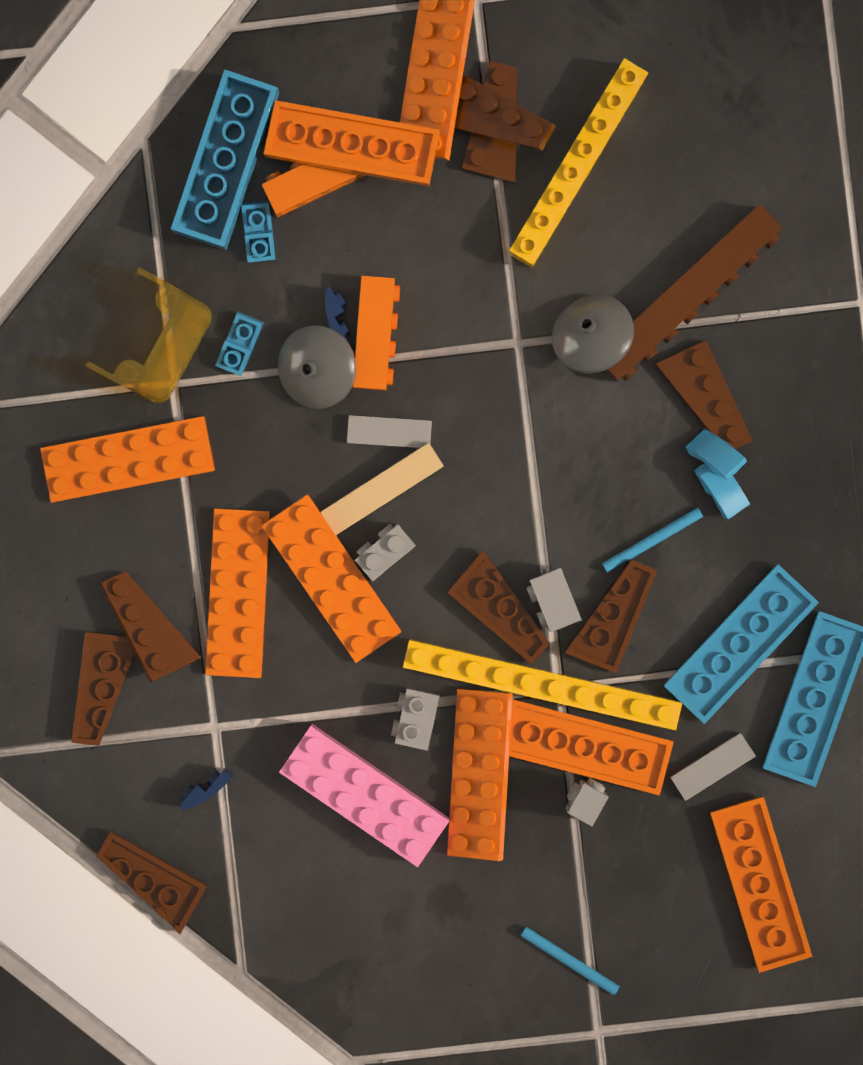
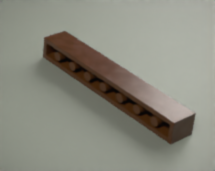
[606,204,782,382]

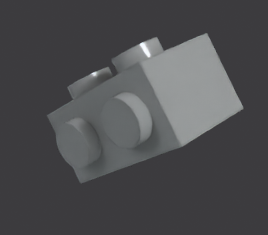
[355,524,416,581]
[526,568,581,632]
[391,687,440,751]
[565,777,609,827]

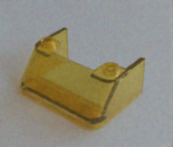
[86,267,212,403]

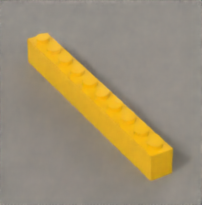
[403,639,682,730]

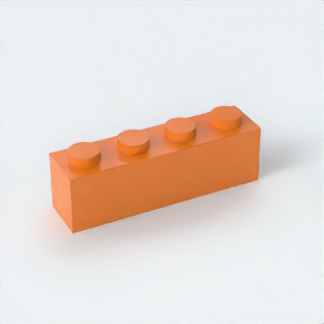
[262,163,366,218]
[353,276,400,391]

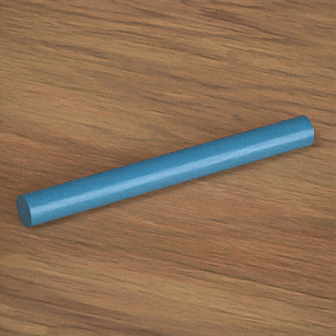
[602,507,703,573]
[520,927,620,995]

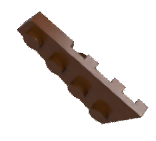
[462,61,517,184]
[454,75,556,151]
[655,341,753,449]
[447,550,550,665]
[564,560,658,674]
[100,571,201,683]
[71,632,135,746]
[97,831,208,934]

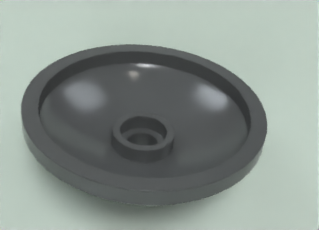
[552,294,634,373]
[278,325,356,409]

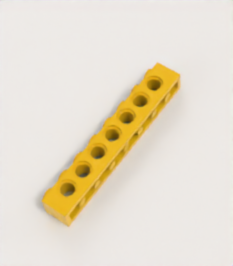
[508,58,648,268]

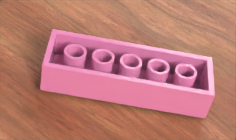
[279,724,449,867]

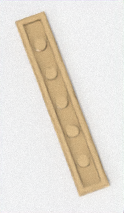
[321,443,444,535]

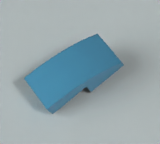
[241,201,275,262]
[215,312,264,376]
[685,429,747,480]
[694,463,750,519]

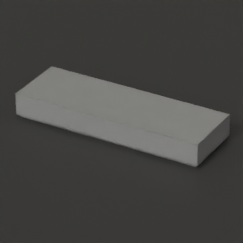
[347,415,432,448]
[670,733,756,801]

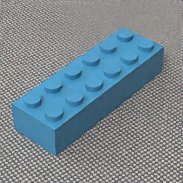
[171,69,279,250]

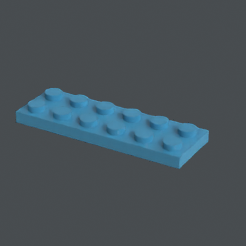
[663,564,819,724]
[762,611,863,787]

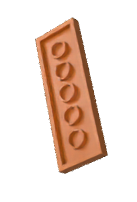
[400,0,475,160]
[264,100,440,187]
[40,416,215,503]
[262,494,402,663]
[206,509,270,678]
[447,689,513,861]
[509,699,674,795]
[710,796,813,973]

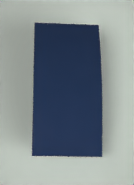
[325,287,351,343]
[179,768,234,810]

